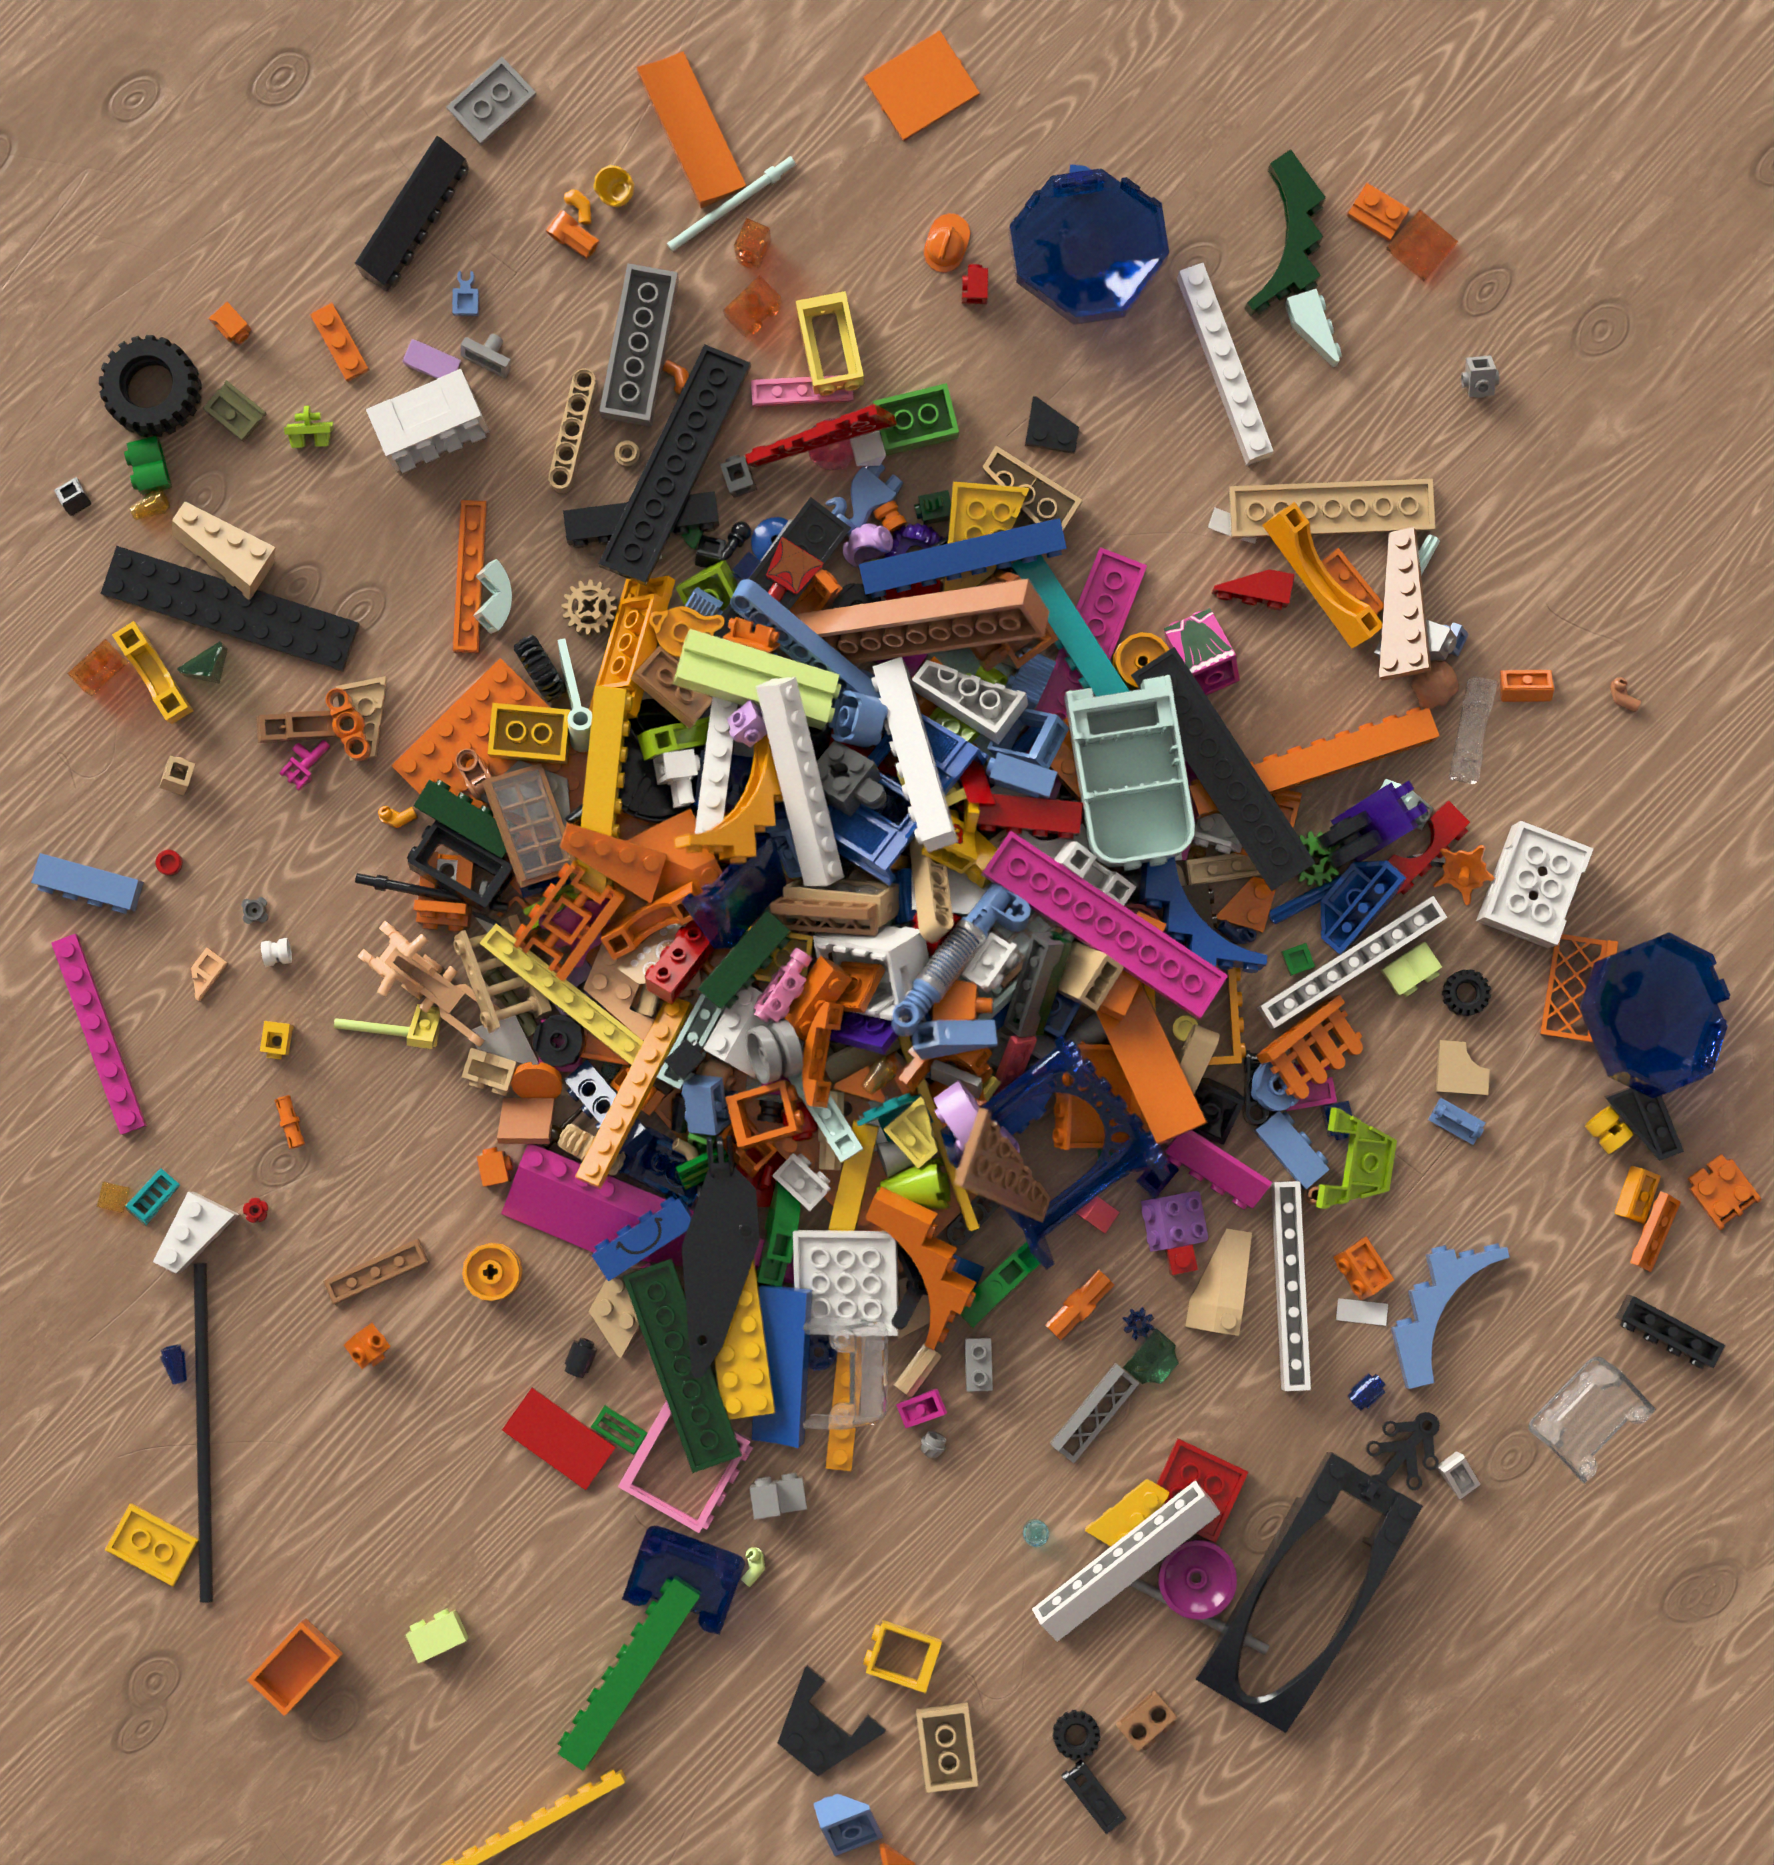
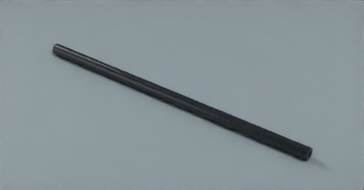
[194,1263,213,1603]

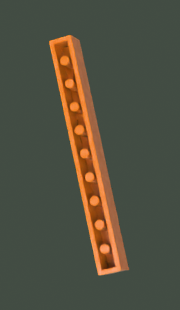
[1189,707,1440,820]

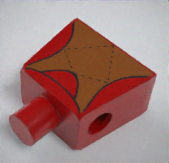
[765,537,824,603]

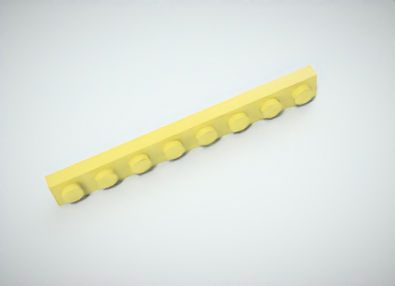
[480,924,644,1066]

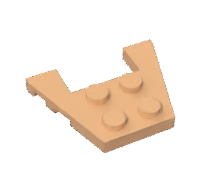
[583,942,655,1041]

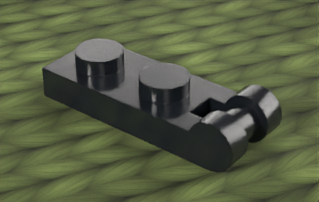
[1061,1759,1127,1835]

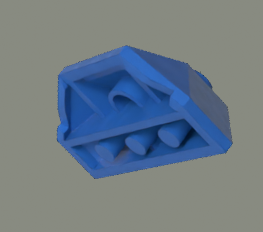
[1320,860,1407,955]

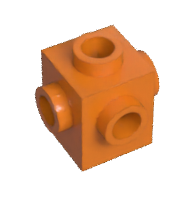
[343,1323,391,1369]

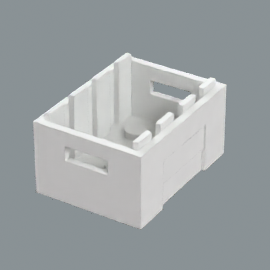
[366,369,489,473]
[1476,821,1593,948]
[813,923,930,1022]

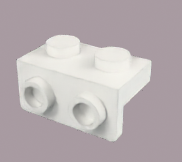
[962,932,1019,993]
[772,1153,831,1211]

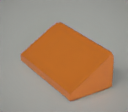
[1500,670,1554,702]

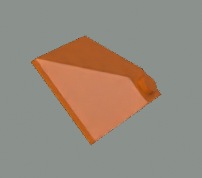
[625,808,727,902]

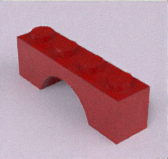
[1387,801,1470,896]

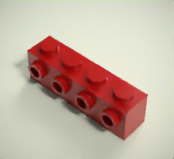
[976,794,1083,840]
[645,901,731,1005]

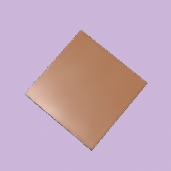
[497,1098,556,1144]

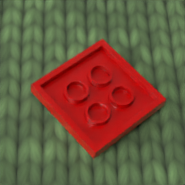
[1156,1438,1248,1543]

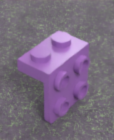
[1141,1191,1208,1252]

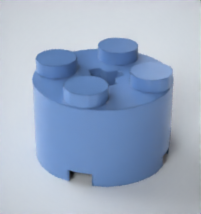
[829,690,888,748]

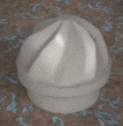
[921,1431,946,1458]

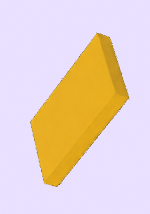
[105,1503,199,1587]

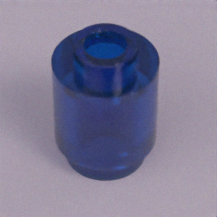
[1347,1373,1386,1411]

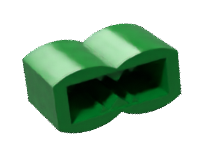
[124,436,172,495]

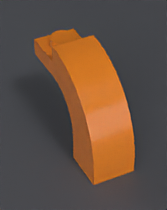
[789,568,843,617]
[899,1046,993,1092]

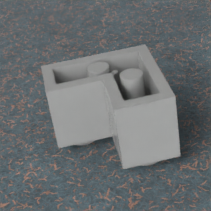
[750,1473,807,1519]

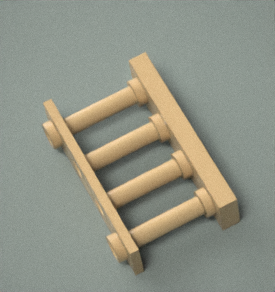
[454,914,552,1033]

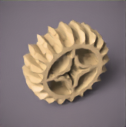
[558,1124,626,1175]

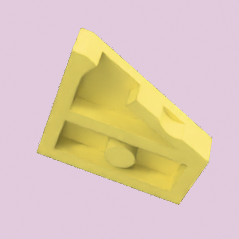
[884,1095,938,1169]

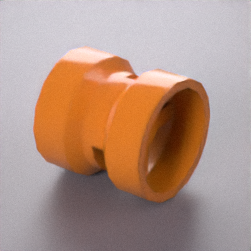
[873,500,907,533]

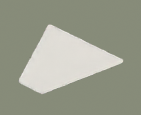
[472,1015,538,1065]

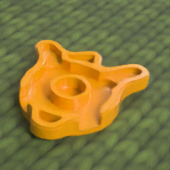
[649,606,725,658]

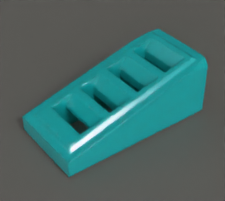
[125,1168,180,1226]

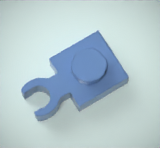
[452,271,479,316]

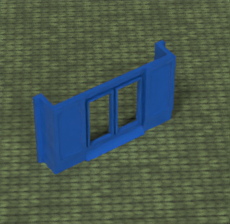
[827,713,989,886]

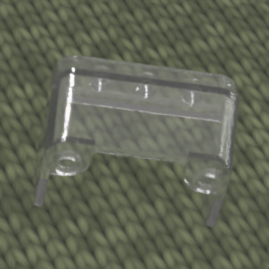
[803,1317,888,1430]

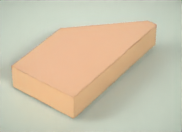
[191,948,228,1001]

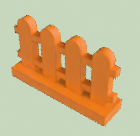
[1256,994,1363,1099]

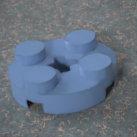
[1251,1062,1299,1111]

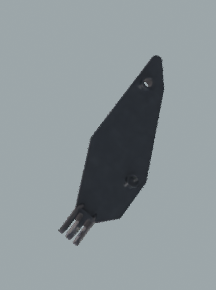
[682,1135,760,1378]

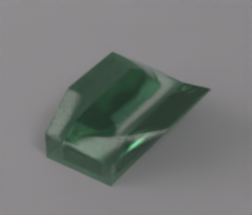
[1123,1328,1179,1384]

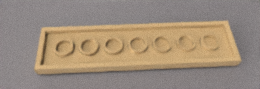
[1229,479,1435,538]

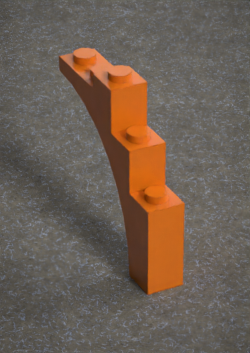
[865,1187,977,1350]

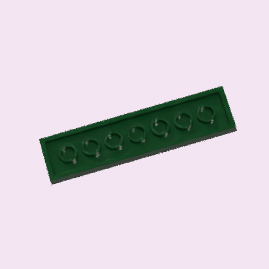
[622,1258,742,1473]

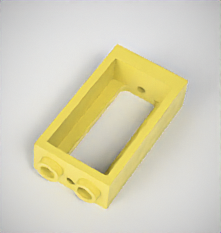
[796,291,864,396]

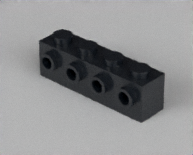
[1615,1295,1726,1369]

